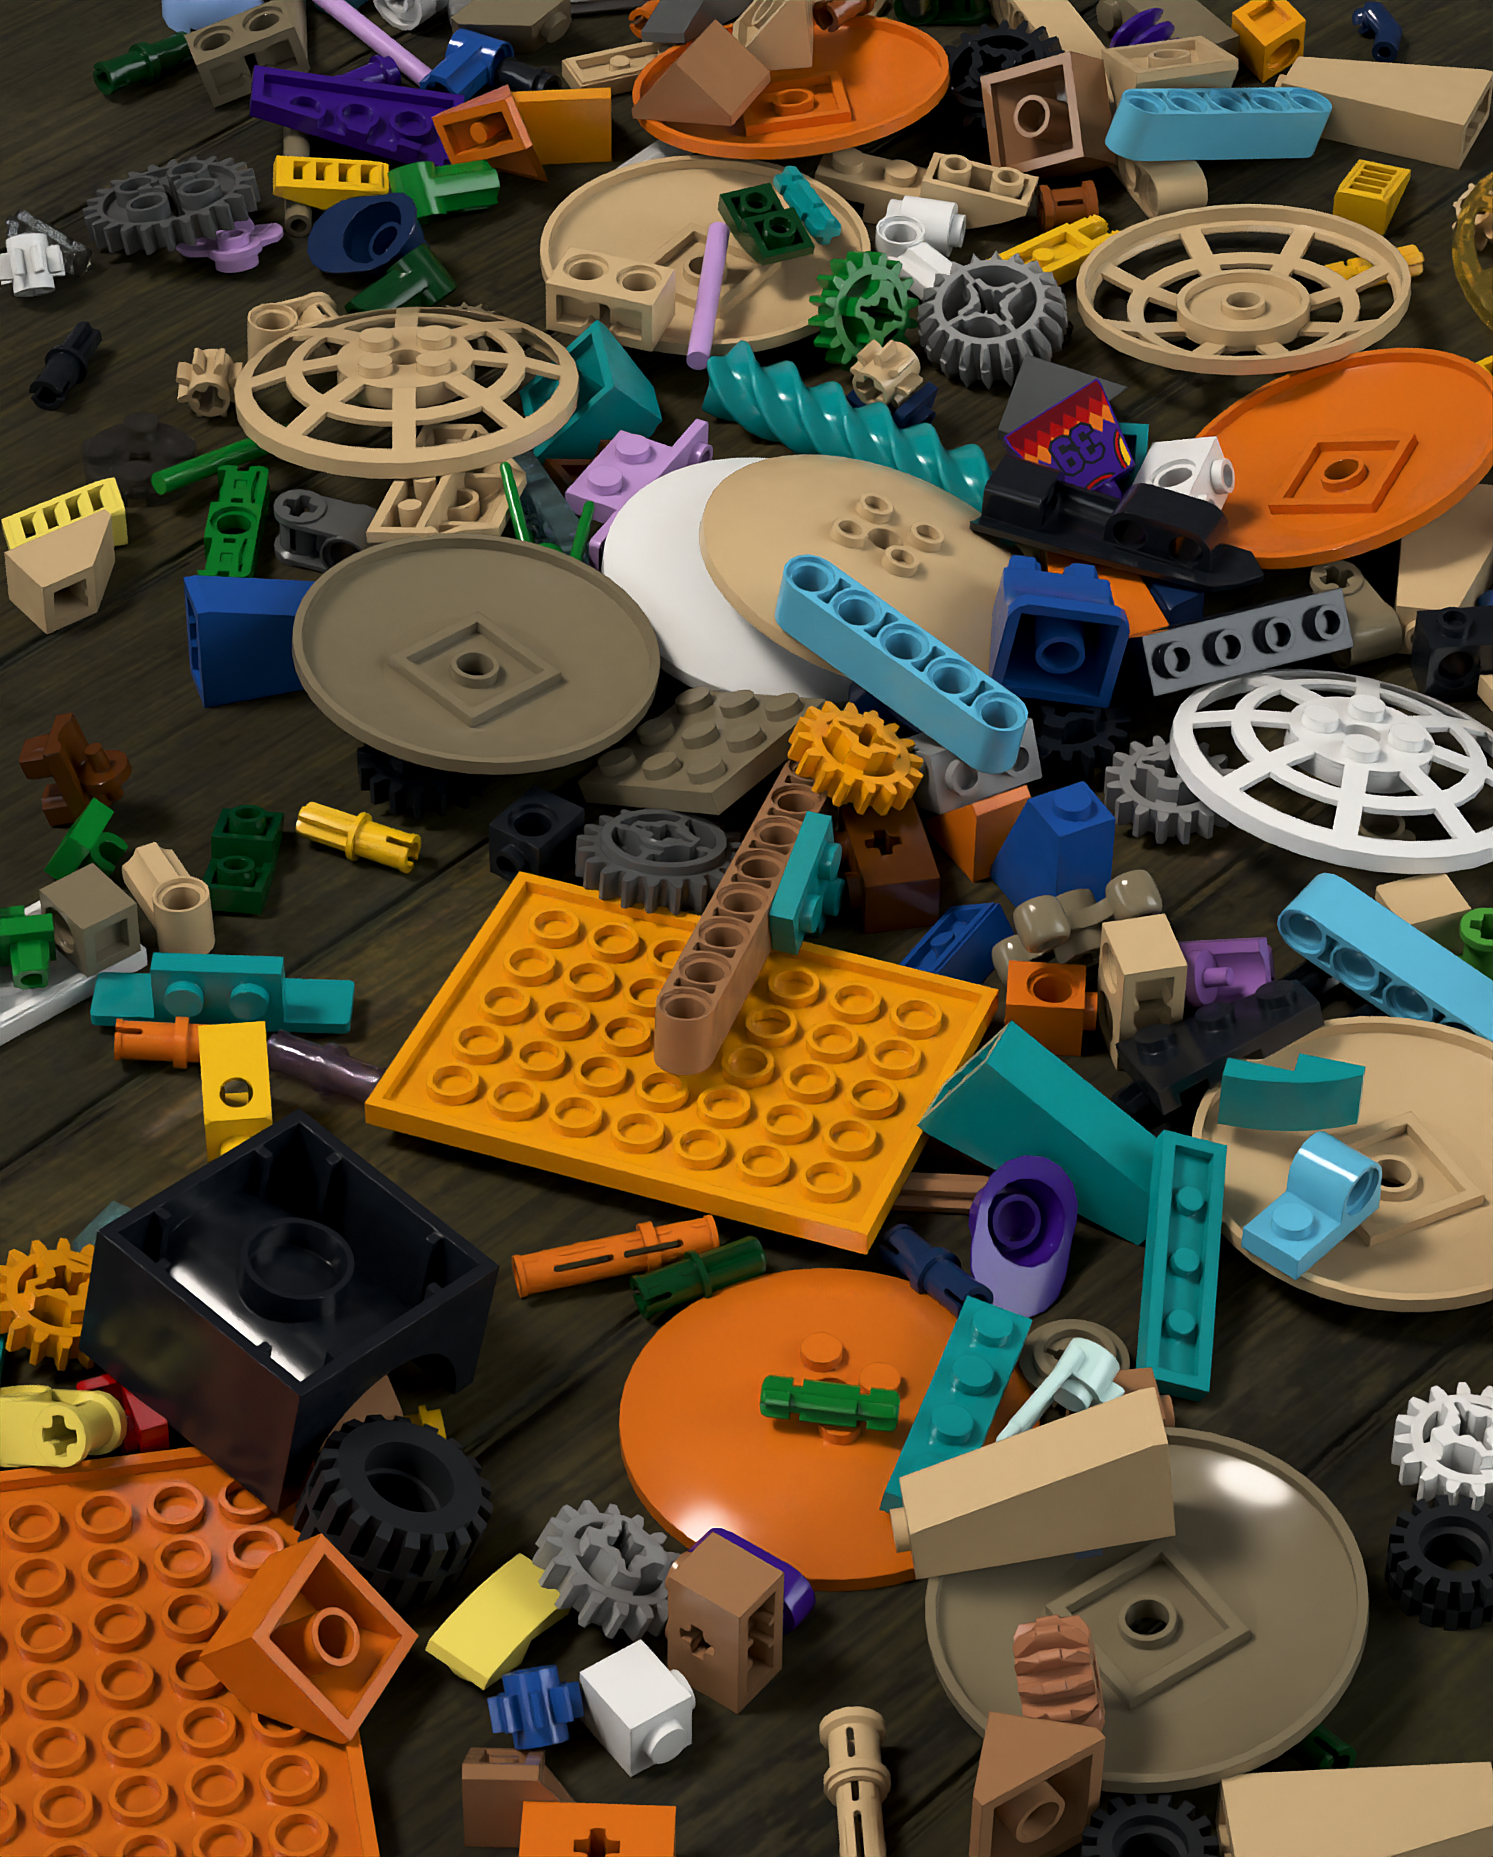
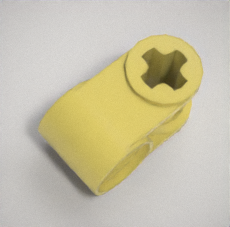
[0,1385,127,1468]

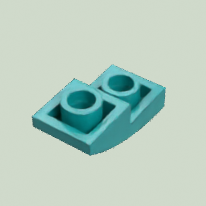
[1217,1053,1366,1131]

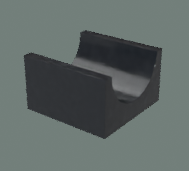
[79,1108,500,1514]

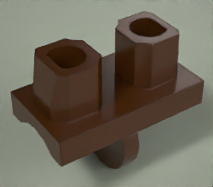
[19,712,132,832]

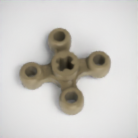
[991,870,1163,989]

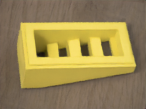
[1,477,128,550]

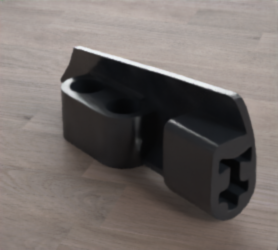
[969,454,1264,593]

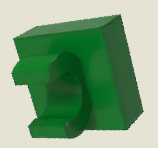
[43,797,128,880]

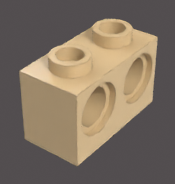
[546,246,675,352]
[1096,913,1188,1071]

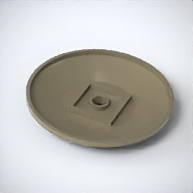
[292,533,661,775]
[925,1427,1369,1794]

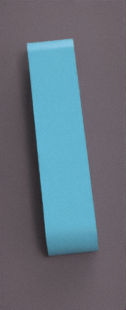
[1105,87,1332,161]
[774,554,1028,774]
[1277,873,1493,1042]

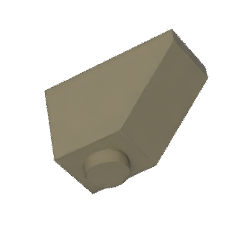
[451,0,572,53]

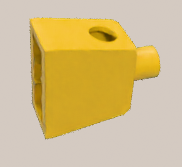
[198,1021,273,1163]

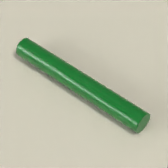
[151,423,290,495]

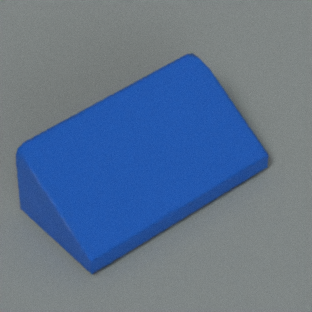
[899,902,1015,985]

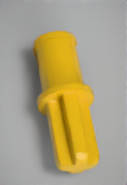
[296,802,421,874]

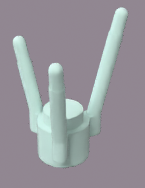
[996,1338,1125,1442]

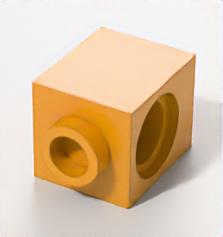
[1231,0,1306,83]

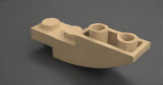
[814,148,1039,229]

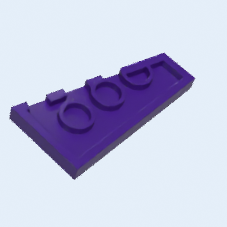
[249,65,464,167]

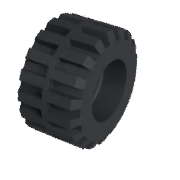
[293,1414,493,1609]

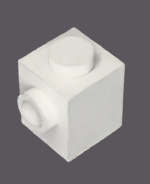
[580,1639,696,1777]

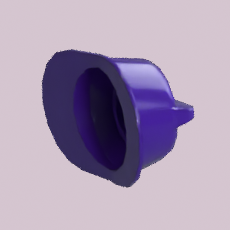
[968,1155,1078,1318]

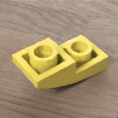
[425,1553,571,1690]

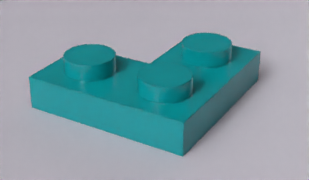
[768,811,846,955]

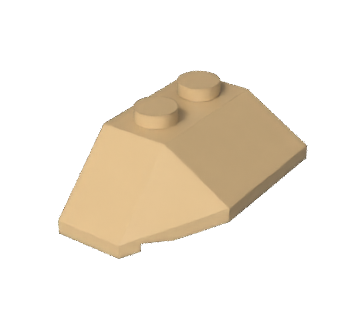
[366,423,527,547]

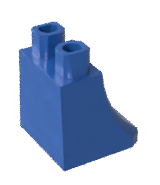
[989,555,1130,708]

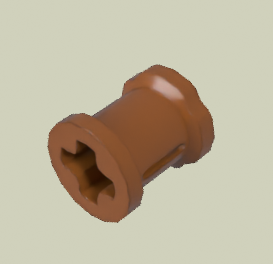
[1036,180,1099,233]

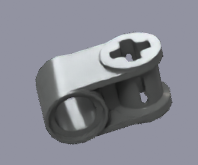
[274,489,377,573]

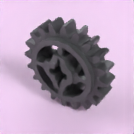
[575,808,741,915]

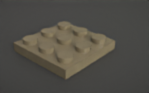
[578,686,827,815]

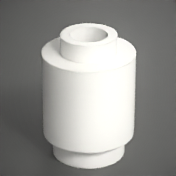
[886,195,966,257]

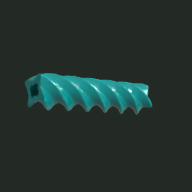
[702,340,994,513]

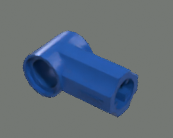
[419,28,514,102]

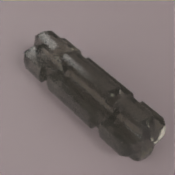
[5,210,94,277]

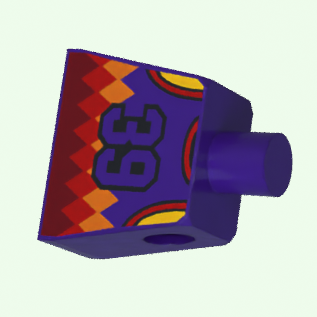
[1003,378,1135,499]

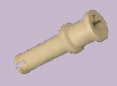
[819,1706,891,1857]

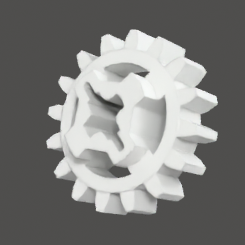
[1391,1382,1493,1511]

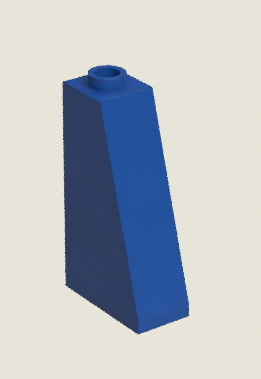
[183,575,316,708]

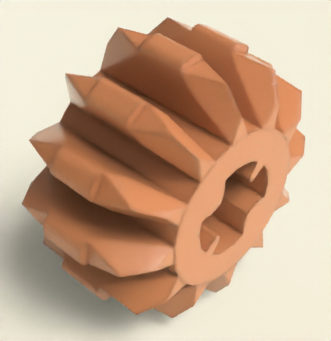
[1012,1614,1105,1732]

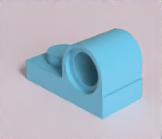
[1241,1131,1382,1280]

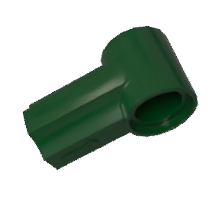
[344,242,459,332]

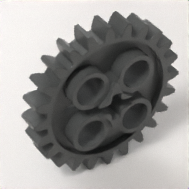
[83,156,261,255]

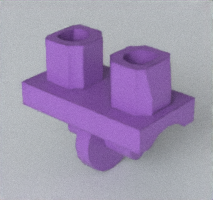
[1177,937,1276,1008]

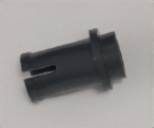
[494,56,562,92]

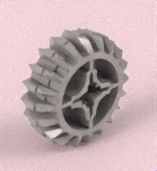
[917,251,1068,390]

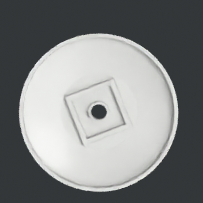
[601,458,852,711]

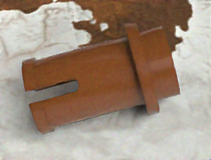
[812,0,877,33]

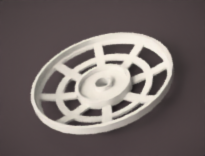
[1170,669,1493,874]

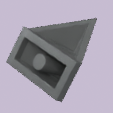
[997,354,1128,440]

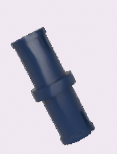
[878,1224,994,1319]

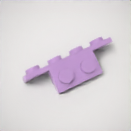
[565,419,713,573]

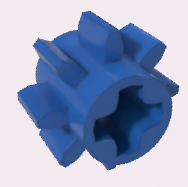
[487,1665,585,1750]

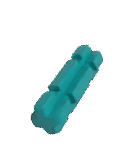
[773,166,841,245]

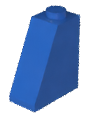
[990,781,1116,908]

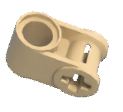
[247,292,344,374]

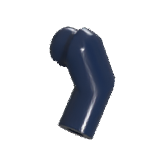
[1352,1,1403,63]

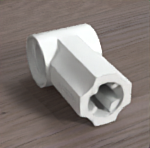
[874,214,952,300]

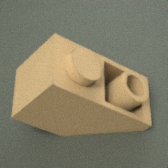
[4,509,115,634]

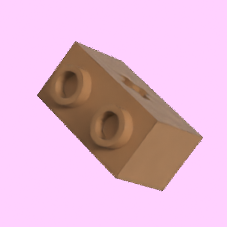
[665,1532,784,1714]

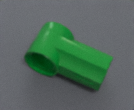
[387,159,500,225]

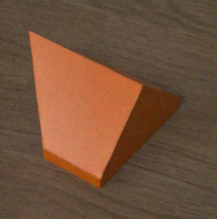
[431,84,549,183]
[924,785,1032,883]

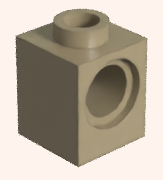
[39,863,141,978]

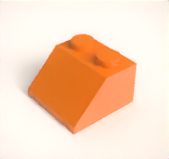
[198,1533,419,1744]

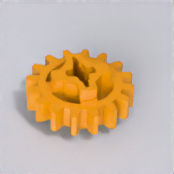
[787,701,924,816]
[0,1238,95,1371]

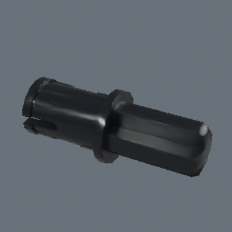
[29,321,102,411]

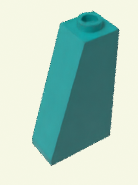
[917,1020,1156,1246]

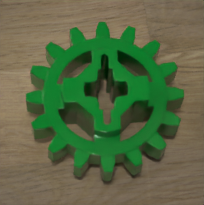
[808,251,919,372]

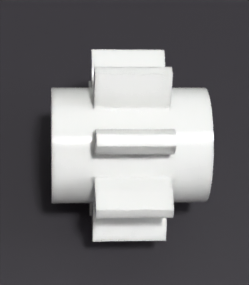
[0,233,65,297]

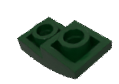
[718,183,815,266]
[202,805,284,915]

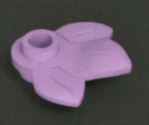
[176,217,284,273]

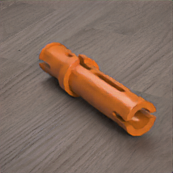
[511,1214,720,1298]

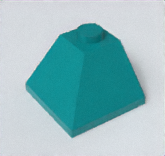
[519,319,663,464]

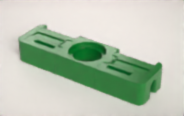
[197,465,270,578]

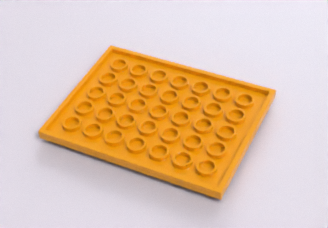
[365,871,999,1255]

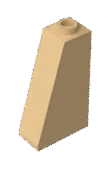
[1275,56,1493,170]
[1394,484,1493,655]
[889,1387,1176,1580]
[1215,1762,1493,1857]

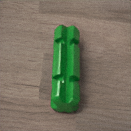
[760,1375,901,1432]

